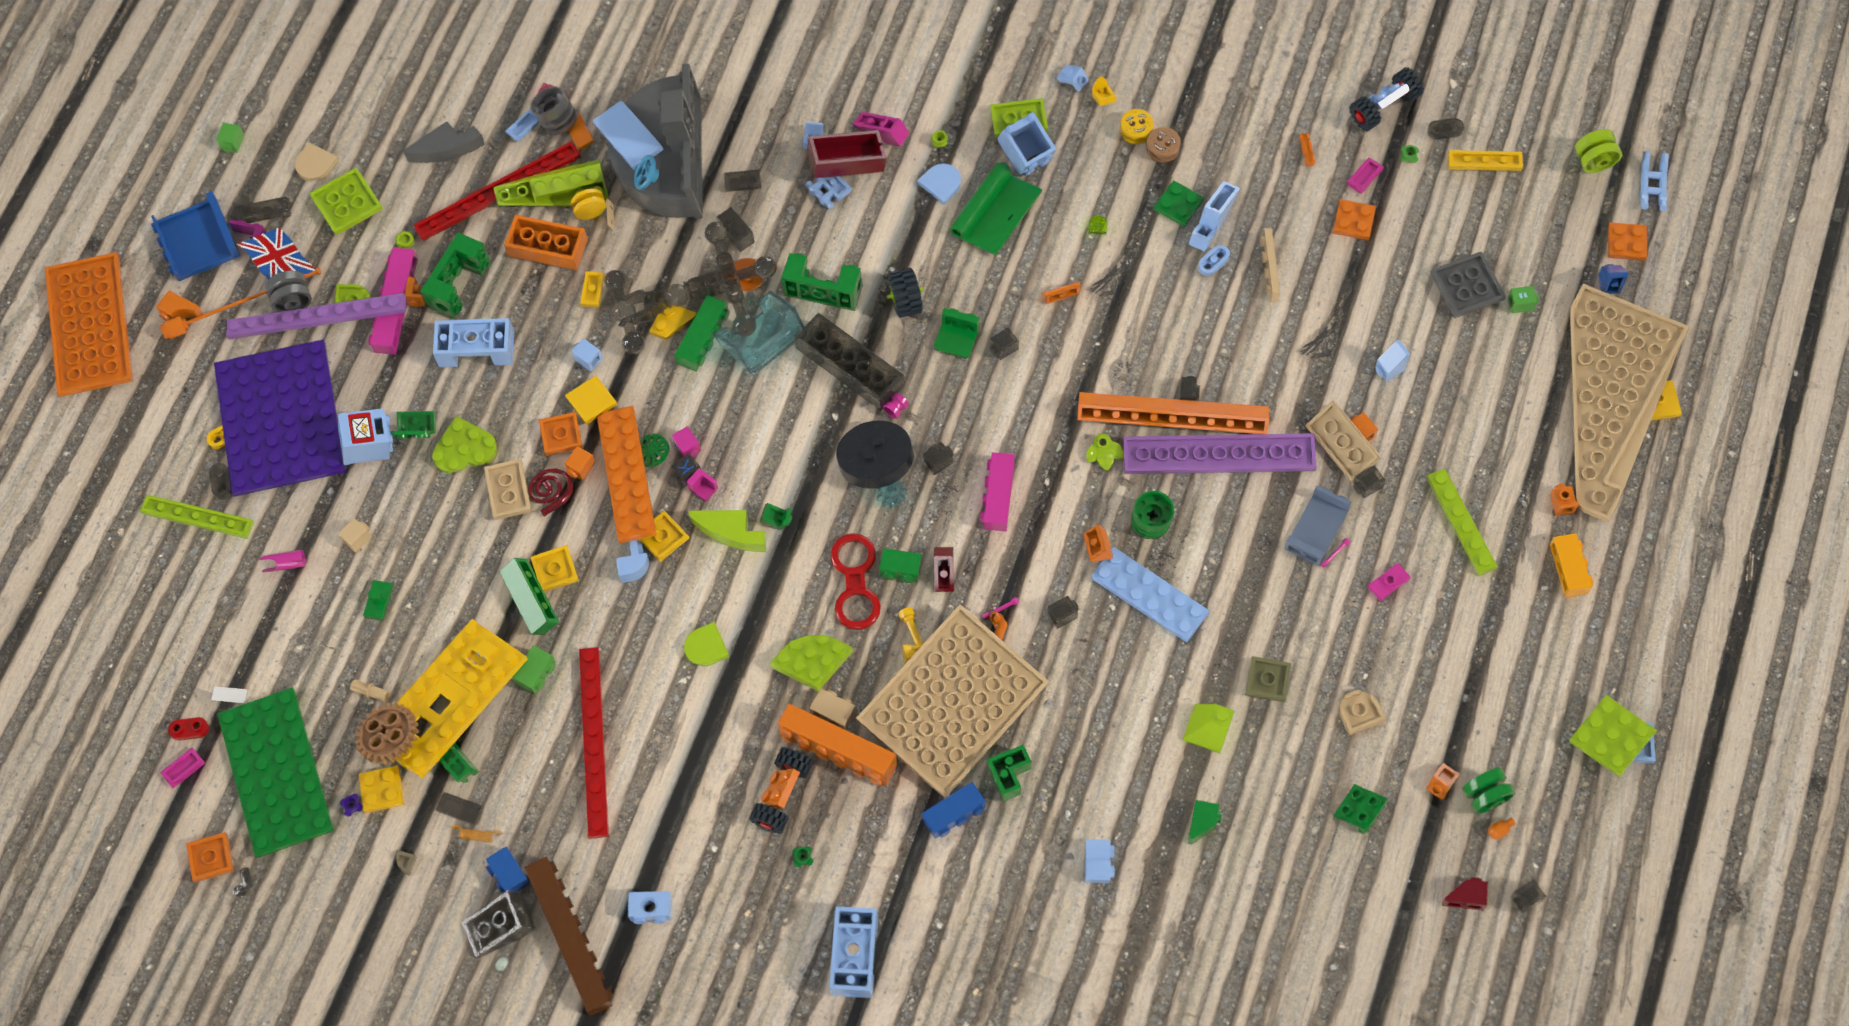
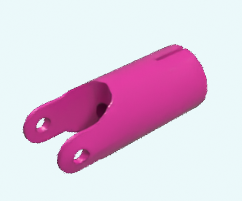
[259,550,306,572]

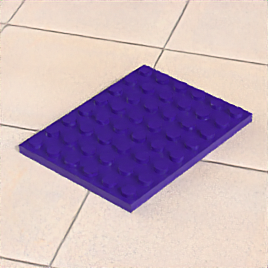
[214,339,346,497]

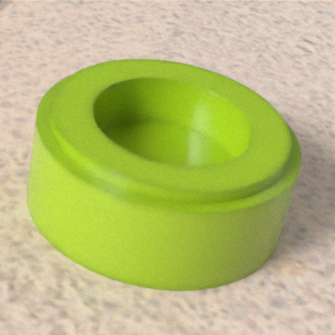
[395,231,414,249]

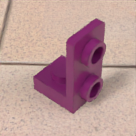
[229,220,266,239]

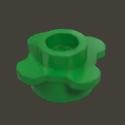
[792,846,814,868]

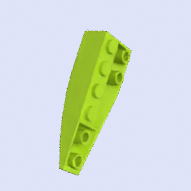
[494,159,609,206]

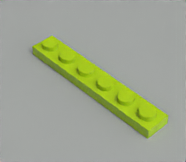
[1427,468,1498,576]

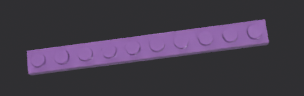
[226,293,406,339]

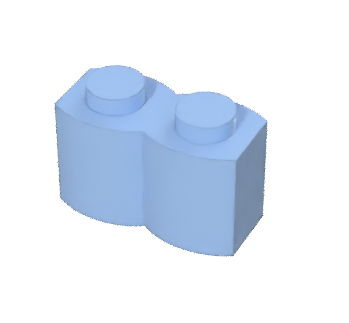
[1085,839,1115,883]

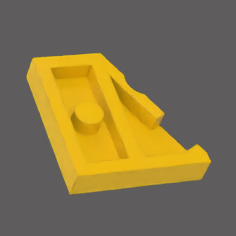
[649,301,697,340]

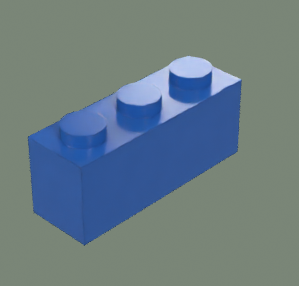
[922,782,986,839]

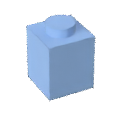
[571,338,603,372]

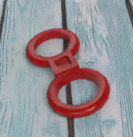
[830,533,881,630]

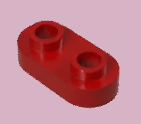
[168,717,209,741]

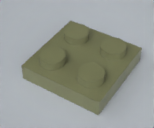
[1245,656,1291,703]

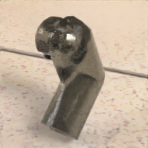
[233,867,253,897]

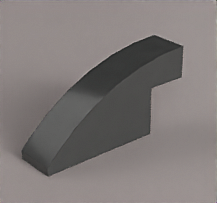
[403,121,485,163]

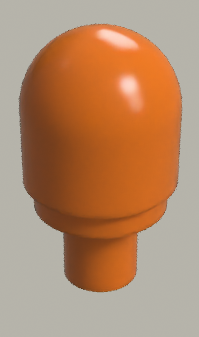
[1488,817,1516,840]

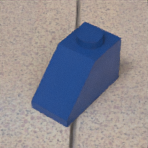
[1598,264,1628,294]

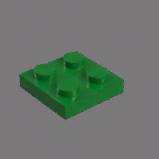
[1154,180,1204,227]

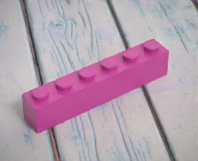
[369,247,418,355]

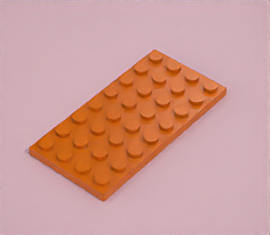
[45,252,133,397]

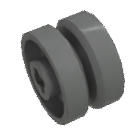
[265,270,312,313]

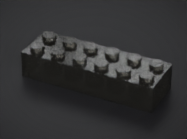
[794,312,905,411]

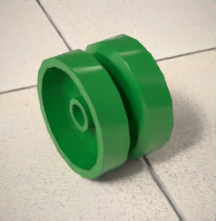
[1462,767,1516,815]

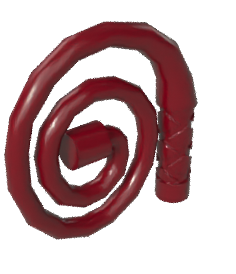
[528,468,573,517]

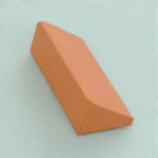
[1041,282,1080,304]
[1083,524,1113,562]

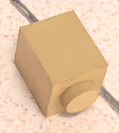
[338,518,372,553]

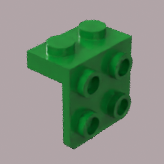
[934,308,980,359]
[391,411,436,438]

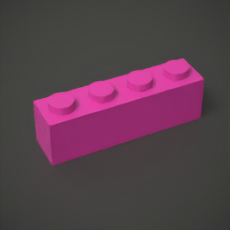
[980,452,1015,532]

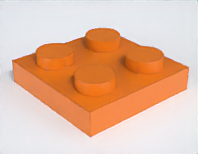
[1333,199,1376,241]
[1608,222,1647,261]
[539,412,583,456]
[186,832,234,883]

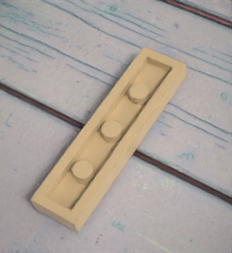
[1260,228,1280,302]

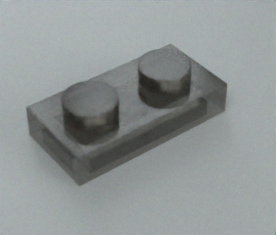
[724,169,761,192]

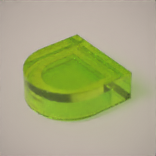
[1088,215,1107,235]

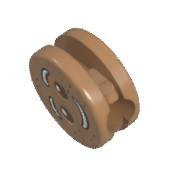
[1146,127,1180,163]

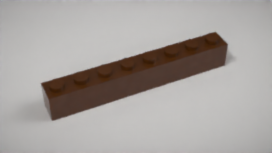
[524,856,614,1016]

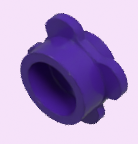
[340,794,363,817]

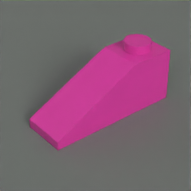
[852,112,910,146]

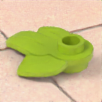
[1086,433,1124,471]

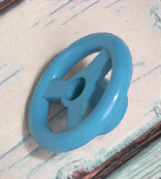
[634,155,659,190]

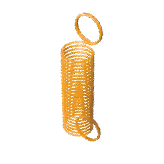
[452,825,503,842]

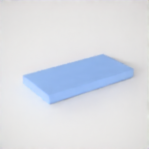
[593,100,664,171]

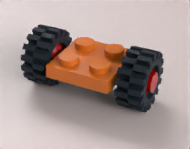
[749,747,813,834]

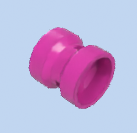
[883,393,909,419]

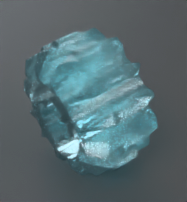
[875,480,907,509]

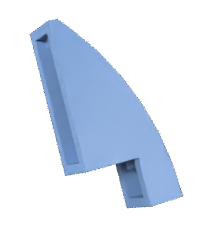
[1188,181,1240,252]

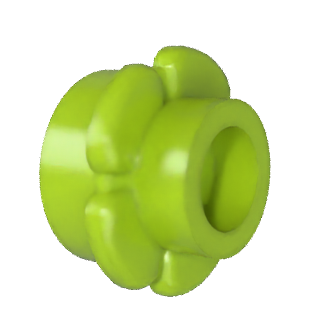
[931,130,948,147]

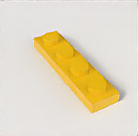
[1448,150,1523,171]

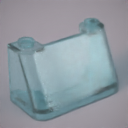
[714,290,805,374]

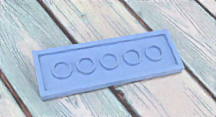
[1091,547,1210,643]

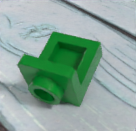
[760,503,792,530]

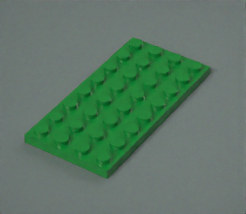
[217,687,334,858]

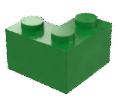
[987,744,1032,802]

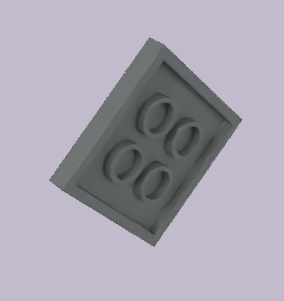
[1430,251,1506,319]

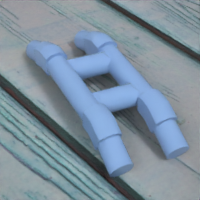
[1640,151,1669,211]

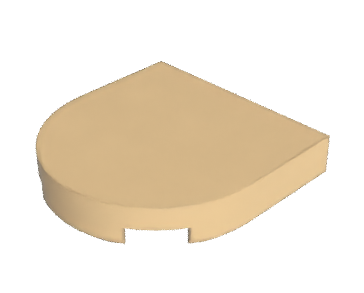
[295,142,339,181]
[1339,690,1386,736]

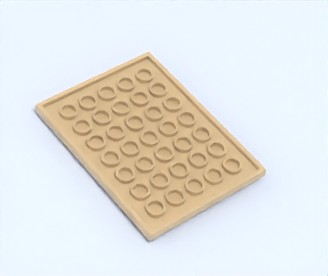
[855,604,1049,799]

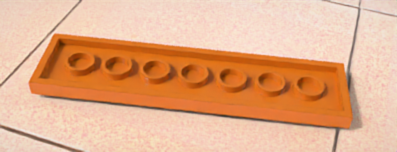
[597,406,657,544]

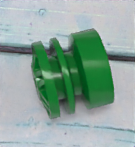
[1131,490,1174,539]

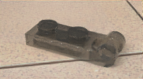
[238,197,291,223]

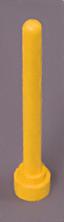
[898,607,923,647]

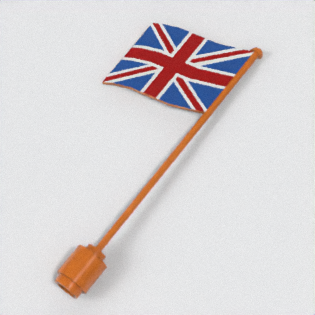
[160,228,321,339]

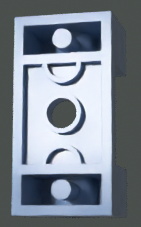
[433,318,514,367]
[829,907,878,998]

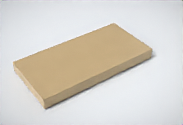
[1305,400,1382,483]

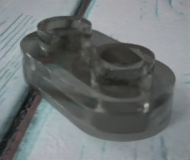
[1427,118,1464,140]
[209,463,232,500]

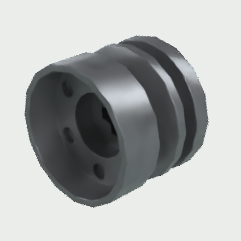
[530,86,578,135]

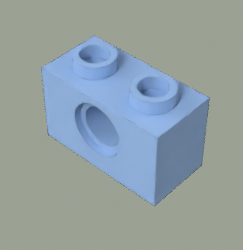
[628,891,672,924]

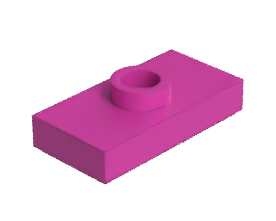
[1368,563,1411,602]

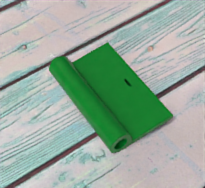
[949,162,1042,256]

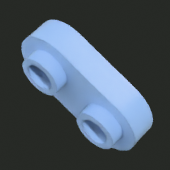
[1198,245,1230,276]

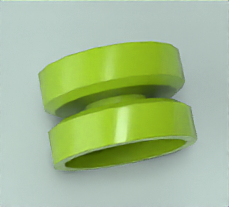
[1575,129,1622,173]

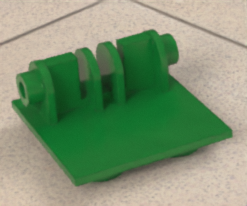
[1333,784,1388,834]

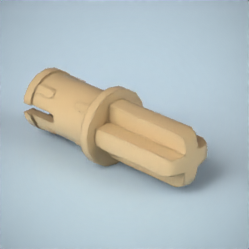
[350,679,390,703]

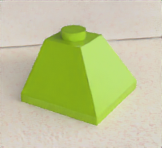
[1182,704,1235,753]

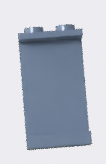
[1284,486,1352,566]

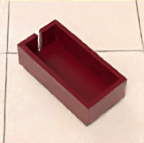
[807,130,887,178]

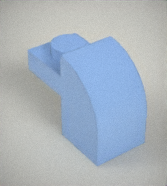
[616,540,649,583]

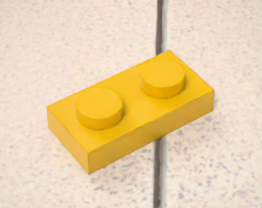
[580,271,605,308]

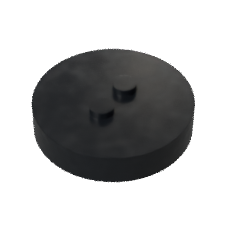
[836,420,914,489]

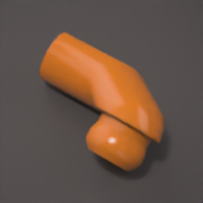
[990,612,1007,640]

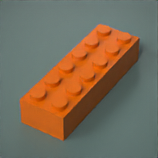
[778,704,897,787]

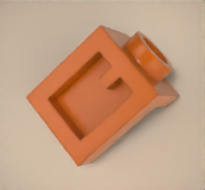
[404,277,426,307]
[1426,763,1460,800]

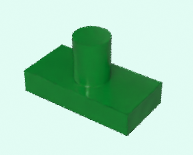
[363,580,393,621]

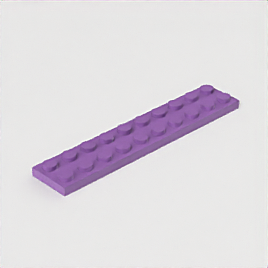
[1123,433,1317,474]

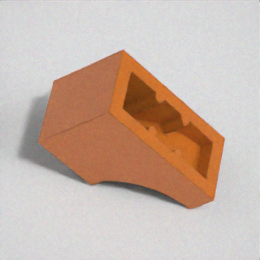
[156,290,203,321]

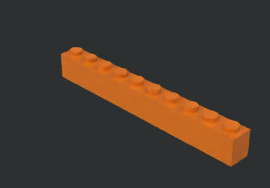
[1077,392,1269,434]

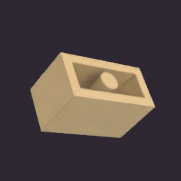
[809,689,857,730]

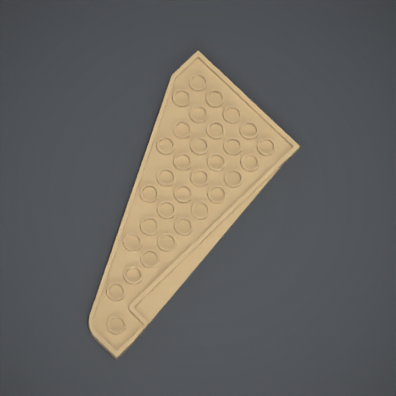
[1570,284,1689,523]

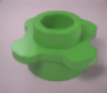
[1400,145,1419,163]

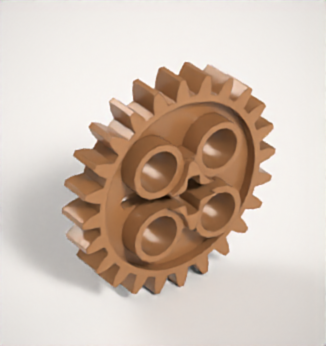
[354,703,419,765]

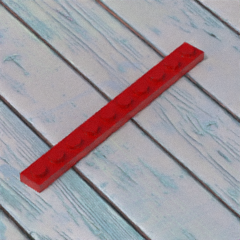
[413,141,581,241]
[579,647,609,839]

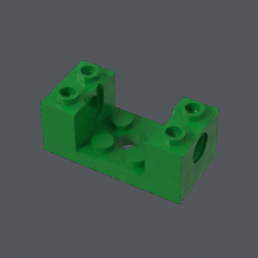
[421,232,490,319]
[781,253,863,311]

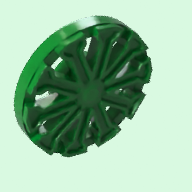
[640,433,669,467]

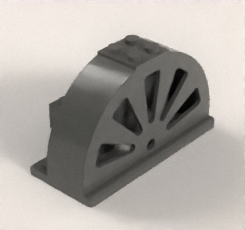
[605,63,703,219]

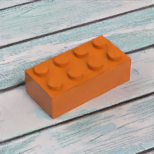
[504,215,588,271]

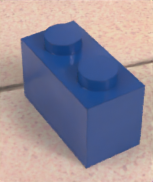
[486,846,530,897]

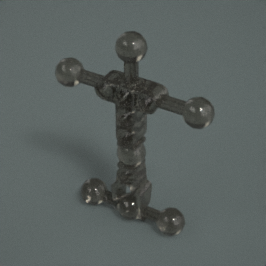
[604,221,777,355]

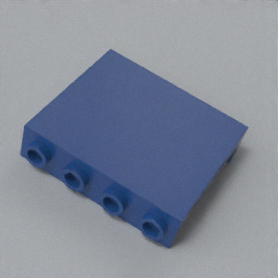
[151,191,240,281]

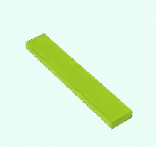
[140,495,254,539]

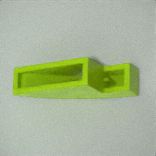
[689,510,766,552]

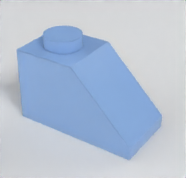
[1375,340,1410,381]

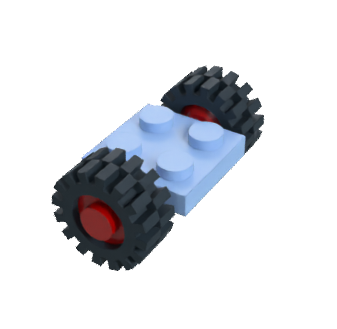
[1349,67,1424,131]

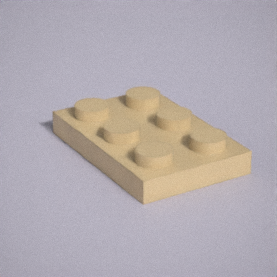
[484,459,532,520]

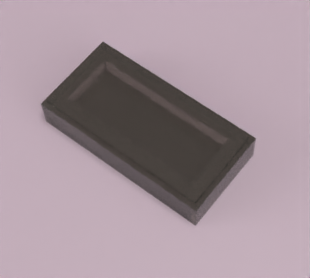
[435,792,481,825]

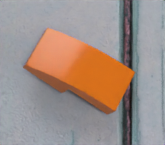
[568,113,595,151]

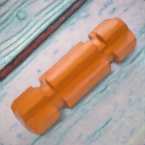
[1299,133,1316,166]

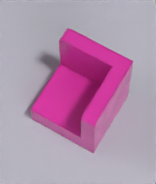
[687,468,718,501]

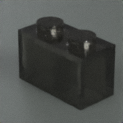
[717,207,755,252]

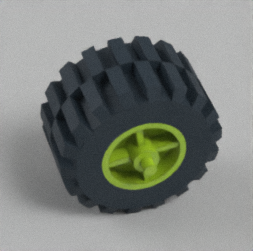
[887,268,924,318]

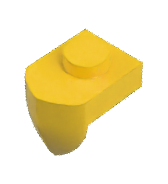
[1092,76,1116,106]

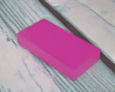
[1347,157,1384,194]
[160,747,205,788]

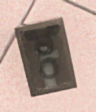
[462,891,536,958]

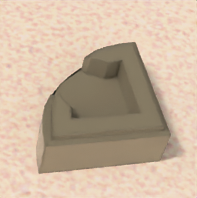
[395,850,417,876]

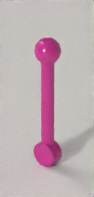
[1321,538,1350,568]
[982,597,1019,620]

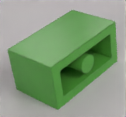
[512,645,556,694]

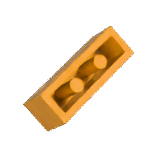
[1550,533,1593,598]

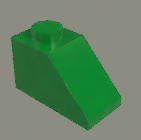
[1188,800,1222,845]

